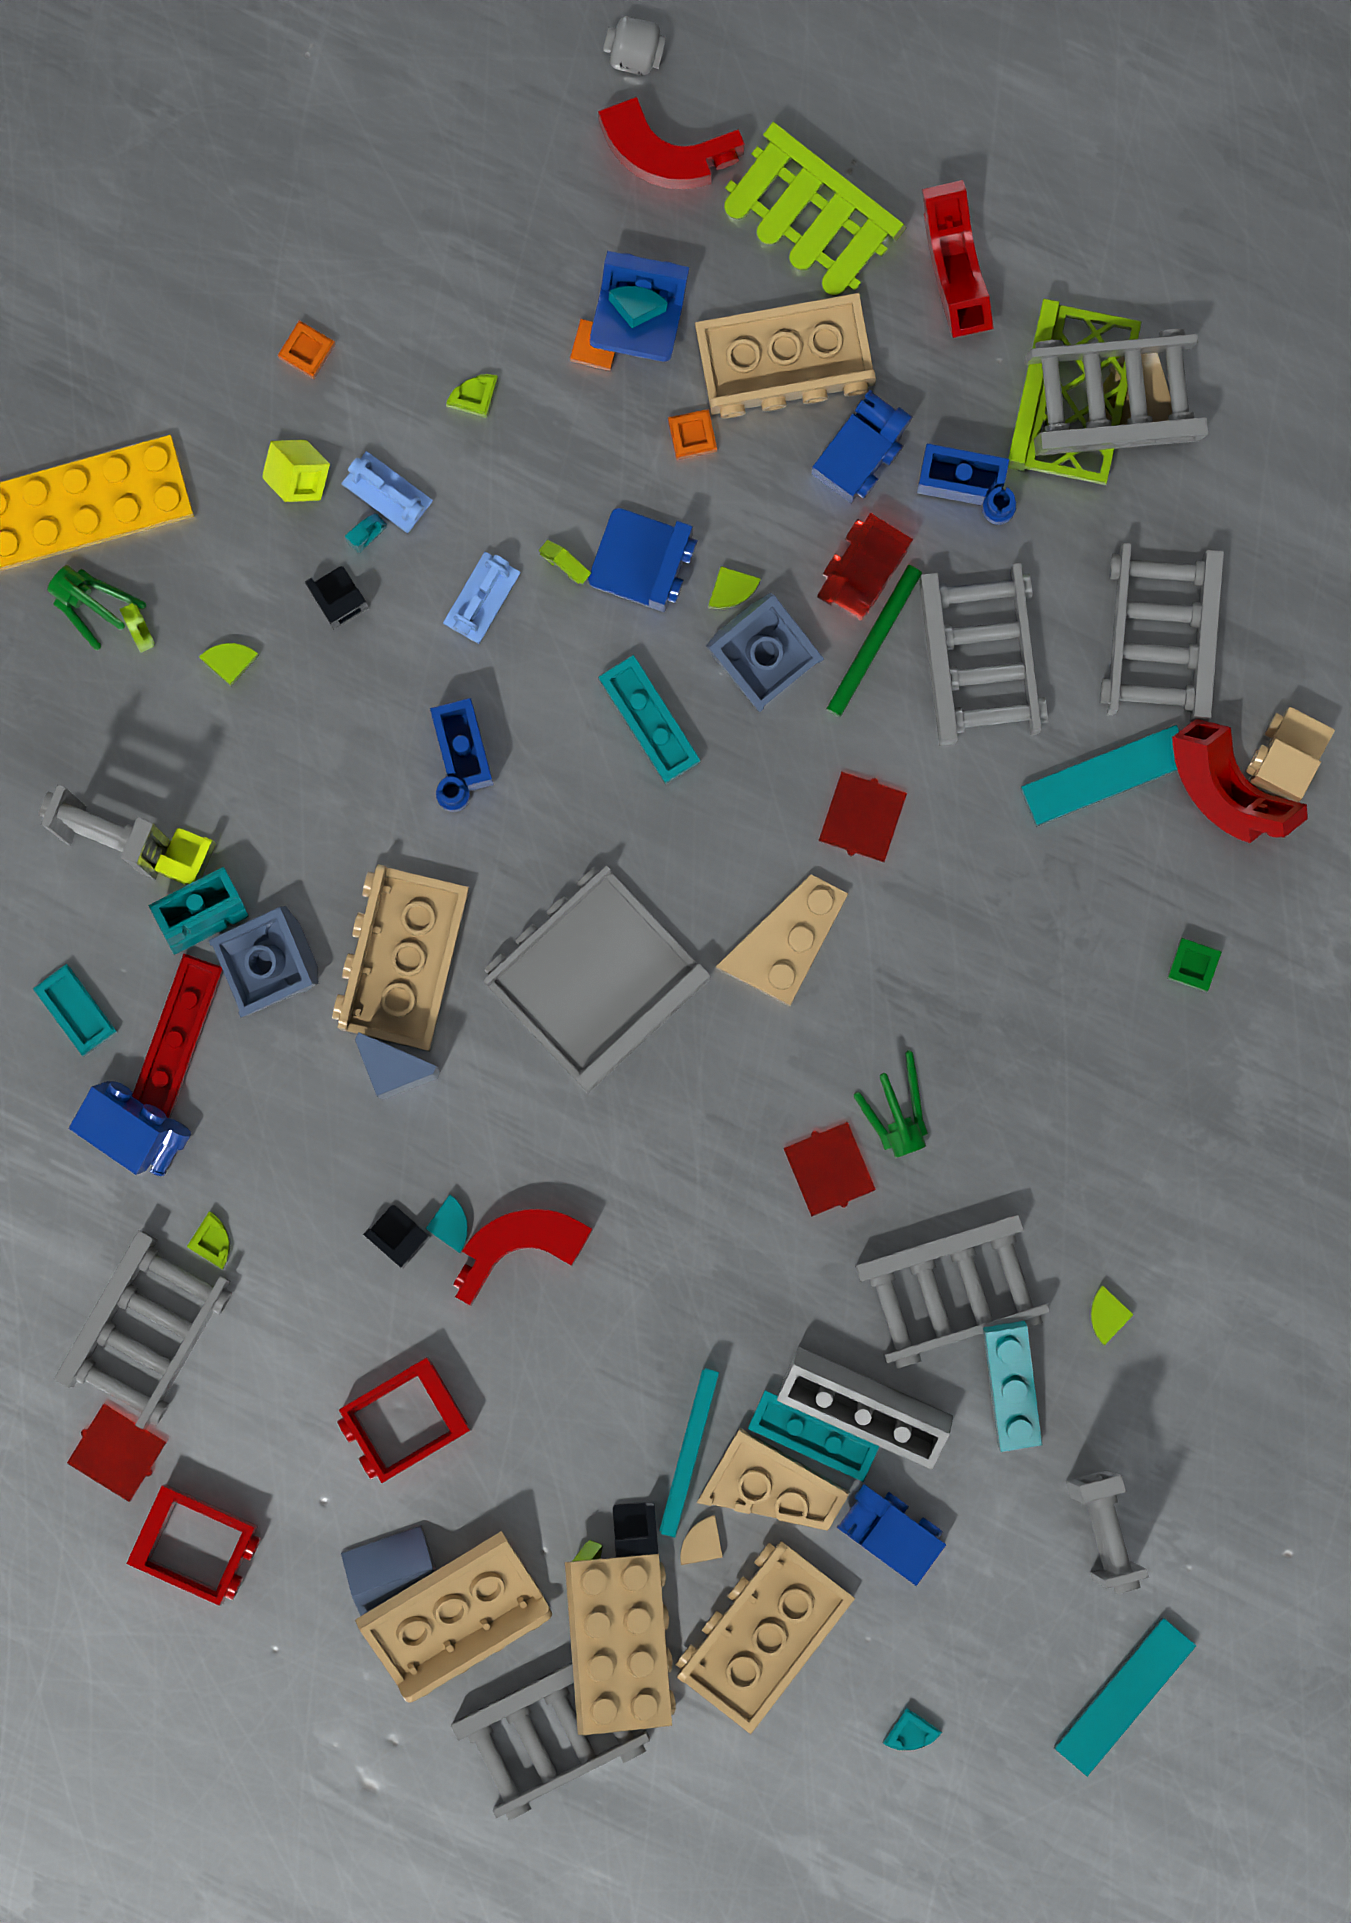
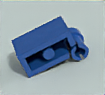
[811,390,913,504]
[917,444,1016,525]
[430,698,494,812]
[68,1081,192,1176]
[837,1484,946,1586]

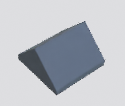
[355,1032,441,1100]
[341,1525,437,1616]

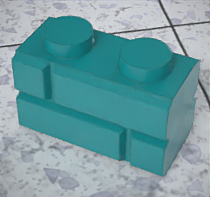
[148,867,249,955]

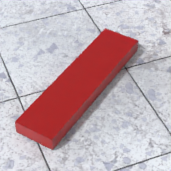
[132,953,223,1118]

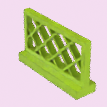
[1008,298,1142,485]

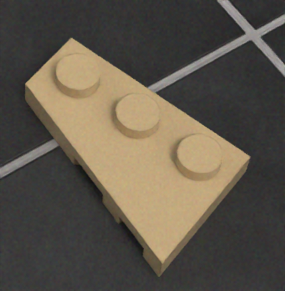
[716,875,848,1006]
[697,1428,850,1531]

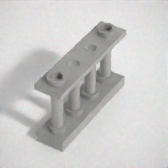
[1025,329,1208,456]
[1100,543,1224,722]
[919,563,1048,746]
[39,784,171,880]
[855,1215,1050,1369]
[54,1230,232,1429]
[1066,1471,1149,1594]
[451,1662,650,1820]

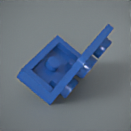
[589,251,689,362]
[588,508,698,613]

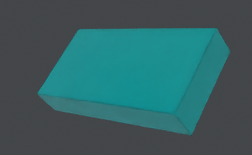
[33,964,118,1057]

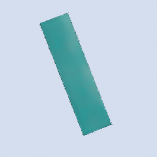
[1020,725,1179,827]
[659,1368,719,1538]
[1054,1617,1196,1777]

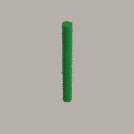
[826,565,922,717]

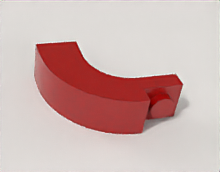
[598,97,745,189]
[922,180,994,338]
[1172,719,1308,843]
[453,1209,593,1306]

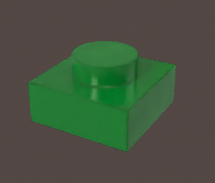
[1167,938,1222,993]

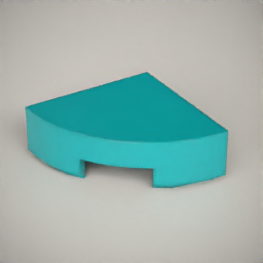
[608,286,667,328]
[345,513,387,553]
[425,1195,468,1253]
[882,1707,942,1750]

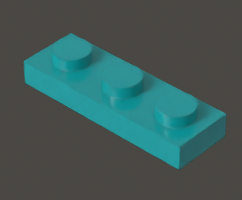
[598,655,701,785]
[983,1321,1042,1452]
[747,1390,880,1482]

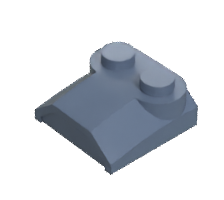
[706,593,824,712]
[208,906,319,1018]

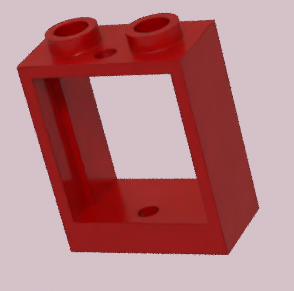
[337,1357,471,1483]
[126,1484,261,1606]

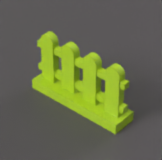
[724,122,906,296]

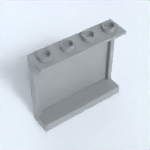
[483,865,711,1093]

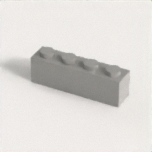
[777,1347,953,1470]

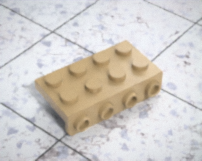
[695,293,876,418]
[332,864,470,1052]
[355,1531,552,1703]
[675,1540,855,1734]
[565,1554,676,1735]

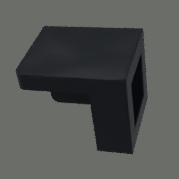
[305,566,369,630]
[363,1205,431,1269]
[613,1501,659,1557]

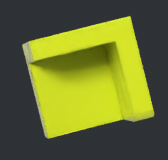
[262,440,330,502]
[154,828,216,886]

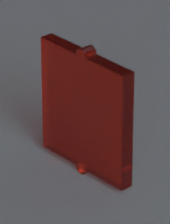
[818,771,907,863]
[783,1122,876,1217]
[67,1403,167,1502]

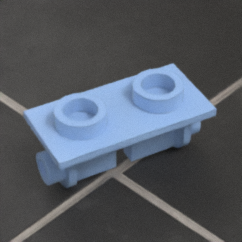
[341,451,433,534]
[443,552,521,644]

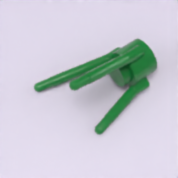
[47,565,146,650]
[854,1050,928,1158]

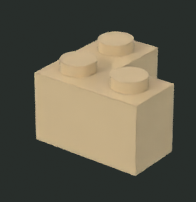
[1245,707,1335,802]

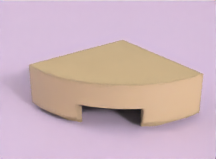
[680,1515,723,1565]

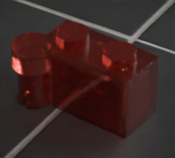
[817,513,913,621]

